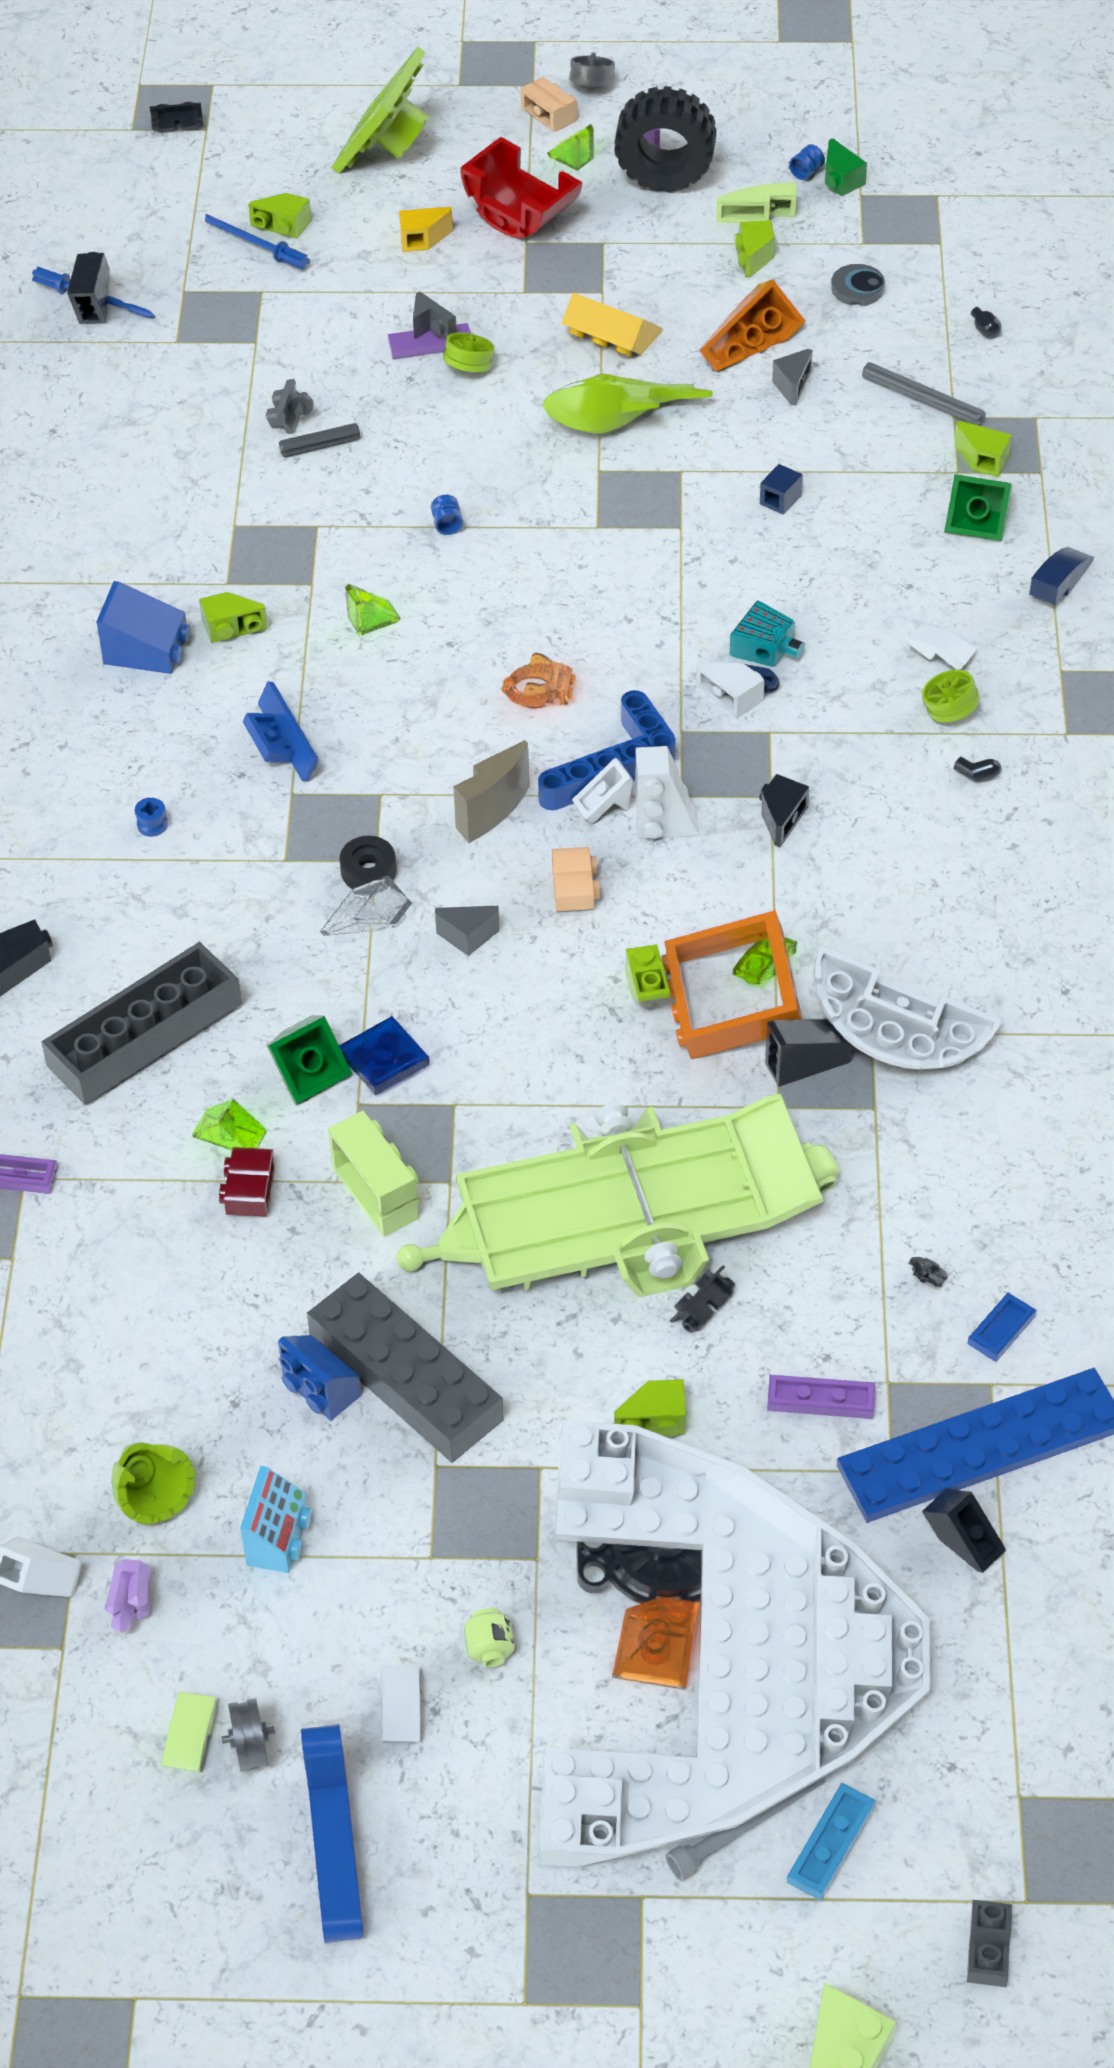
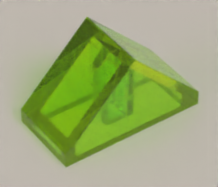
[547,124,594,171]
[345,583,401,636]
[192,1099,267,1151]

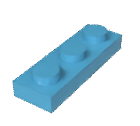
[787,1782,876,1901]

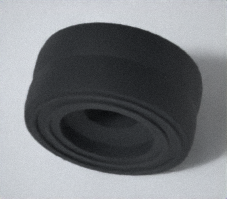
[339,835,397,893]

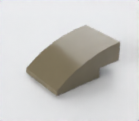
[453,740,530,843]

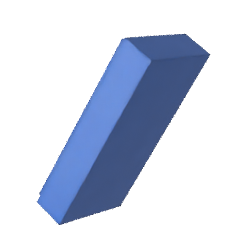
[967,1292,1037,1362]

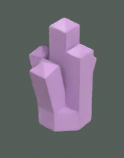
[105,1559,151,1633]

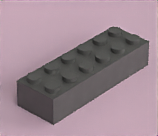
[41,941,242,1105]
[307,1272,504,1463]

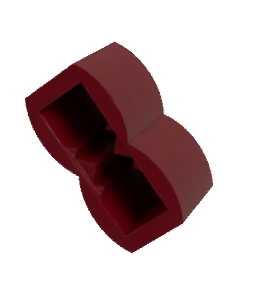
[219,1147,275,1217]

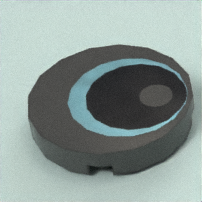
[831,264,885,305]

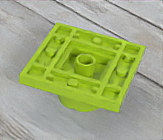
[331,46,429,173]

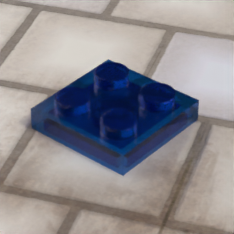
[339,1016,430,1096]

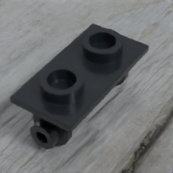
[150,102,203,132]
[670,1265,735,1333]

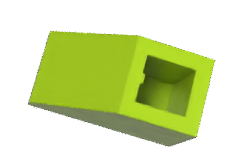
[248,193,311,239]
[734,220,775,277]
[954,420,1012,477]
[199,592,268,643]
[625,944,670,1002]
[614,1379,686,1437]

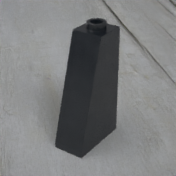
[0,919,53,997]

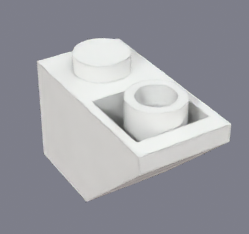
[0,1537,82,1597]

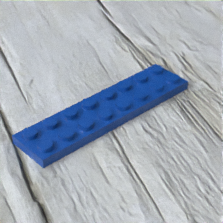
[836,1367,1114,1523]

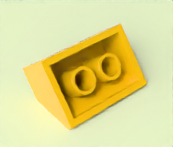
[561,293,663,356]

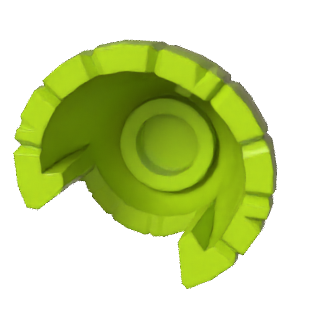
[111,1442,196,1524]

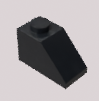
[759,774,810,848]
[922,1489,1006,1573]

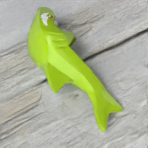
[542,373,713,434]

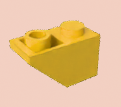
[399,206,453,252]

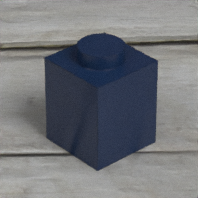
[759,464,803,515]

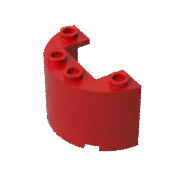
[460,137,583,238]

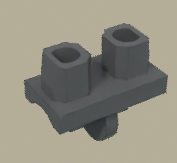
[266,379,314,434]

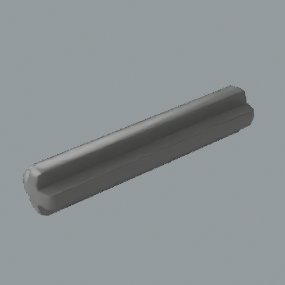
[279,423,360,457]

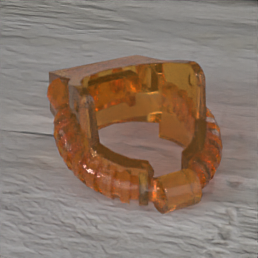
[501,653,576,709]

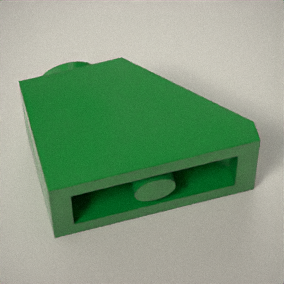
[825,138,867,197]

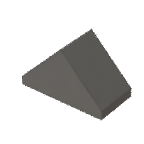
[772,349,813,406]
[435,906,499,956]

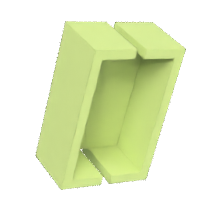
[328,1111,420,1237]

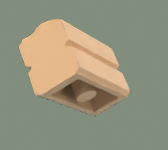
[521,77,578,132]

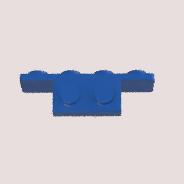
[242,682,318,781]

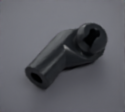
[953,756,1001,782]

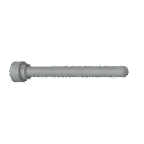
[665,1777,825,1881]

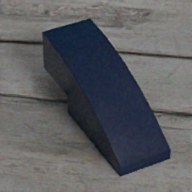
[1029,547,1094,605]

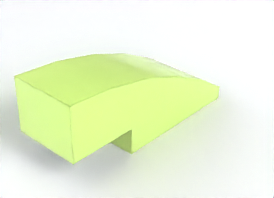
[716,182,796,223]

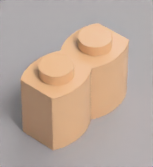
[552,847,600,912]

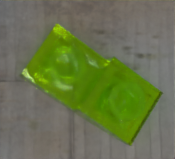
[732,937,797,984]

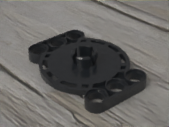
[576,1541,702,1610]

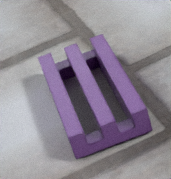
[0,1154,58,1194]

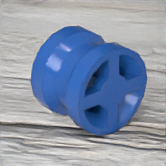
[134,797,168,837]

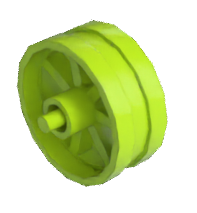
[443,332,495,372]
[922,670,980,723]

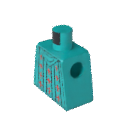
[729,600,805,667]

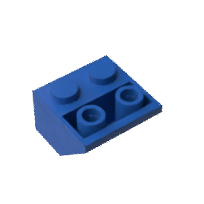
[278,1335,362,1421]

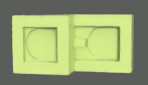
[161,1692,217,1772]

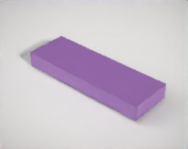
[388,323,471,359]
[767,1374,875,1419]

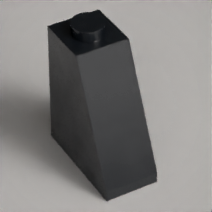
[67,252,110,324]
[765,1019,854,1087]

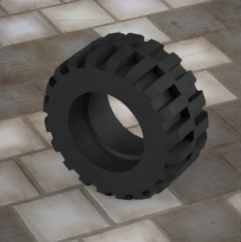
[614,86,717,192]

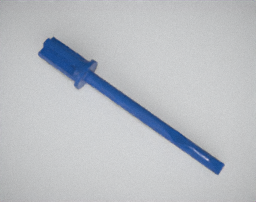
[205,214,310,270]
[32,266,155,318]

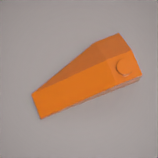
[699,279,806,372]

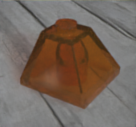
[612,1597,699,1690]

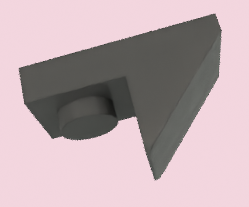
[413,291,457,341]

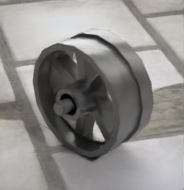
[569,52,615,89]
[221,1698,275,1772]

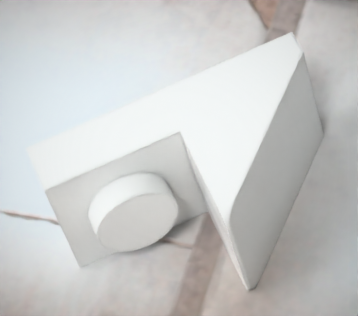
[572,757,633,824]

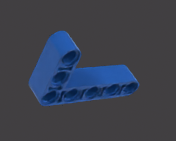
[538,690,676,811]
[301,1724,364,1944]

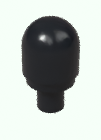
[970,307,1002,338]

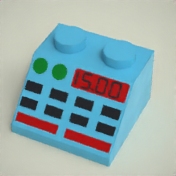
[240,1466,312,1573]

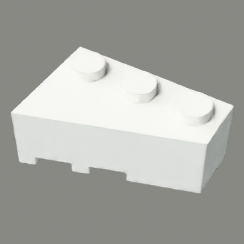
[635,746,699,839]

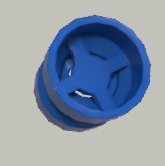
[789,144,825,180]
[430,494,463,535]

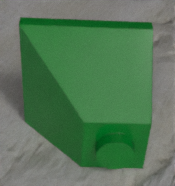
[944,474,1013,541]
[267,1015,352,1104]

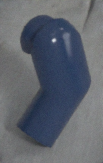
[745,664,779,692]

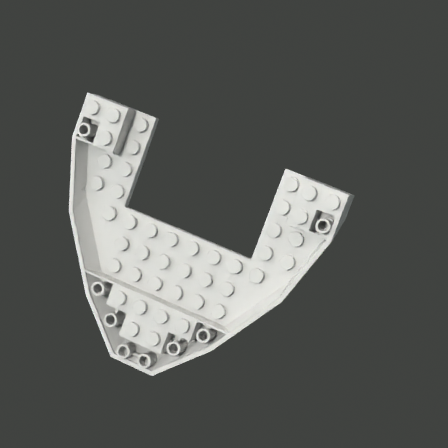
[538,1420,930,1867]

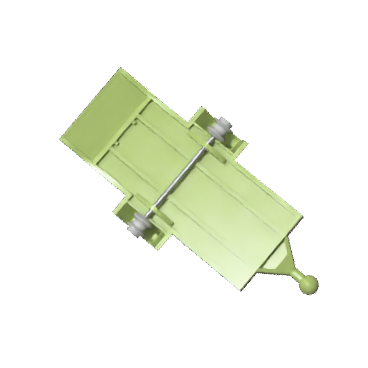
[396,1094,824,1297]

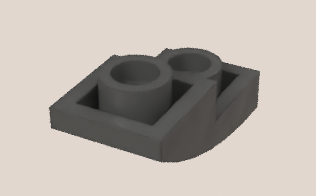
[967,1900,1012,1987]

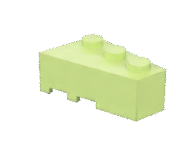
[810,1982,896,2068]

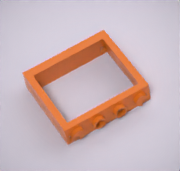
[662,910,802,1059]

